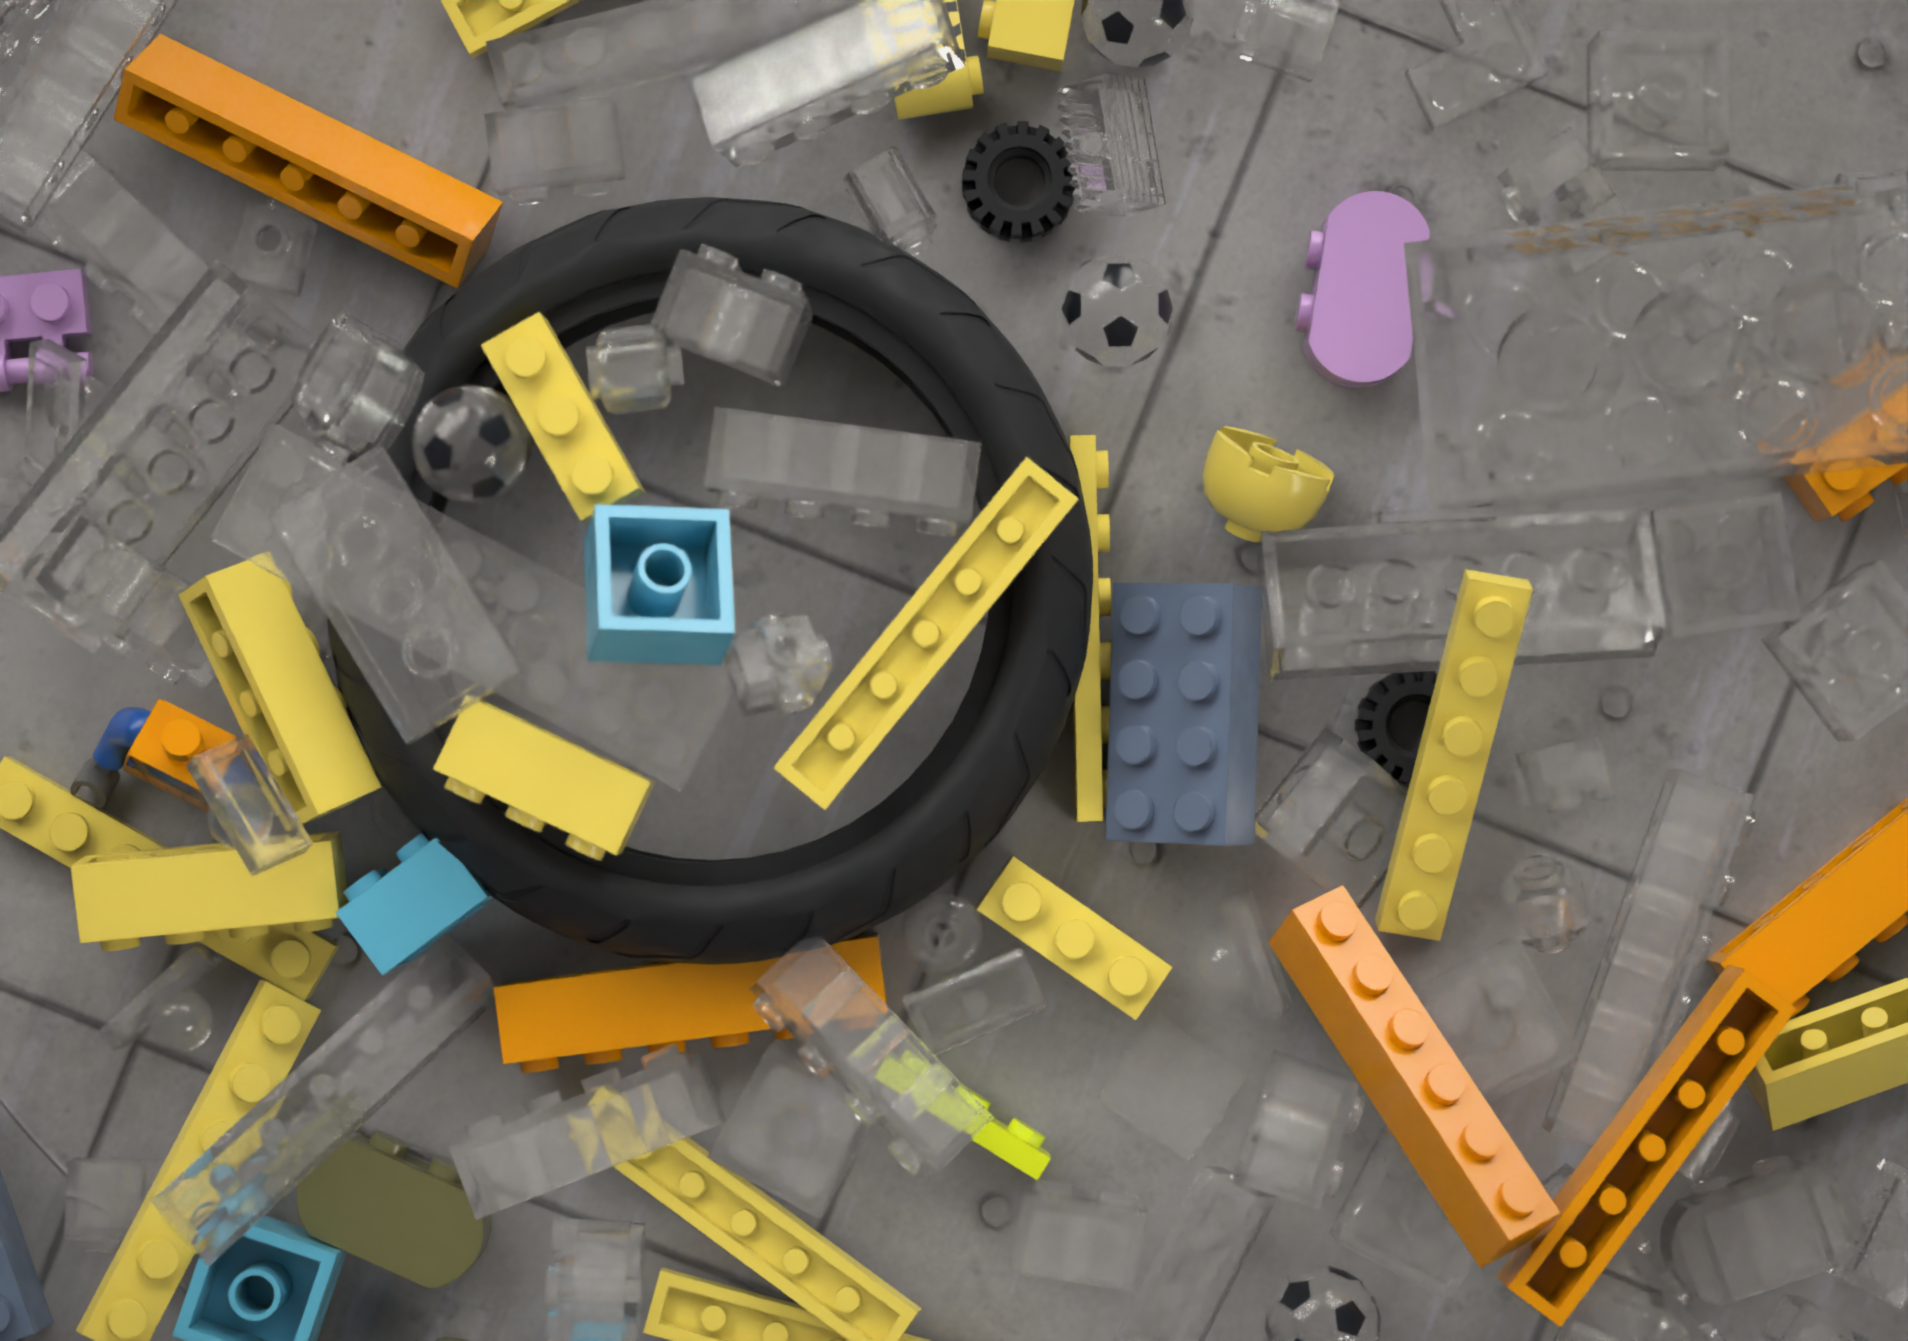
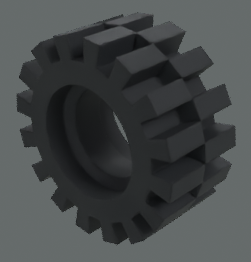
[962,121,1077,243]
[1355,669,1438,783]

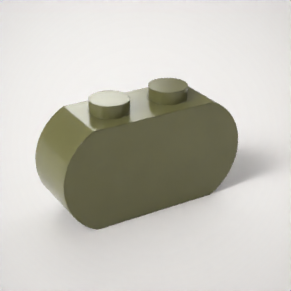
[296,1131,491,1288]

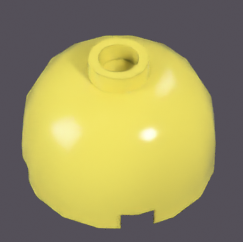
[1203,426,1334,542]

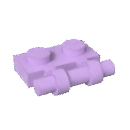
[0,269,94,392]

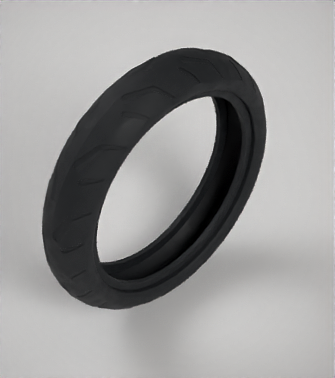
[325,197,1093,965]

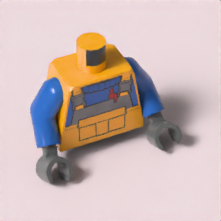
[70,699,268,843]

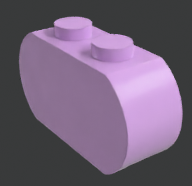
[1294,191,1430,389]

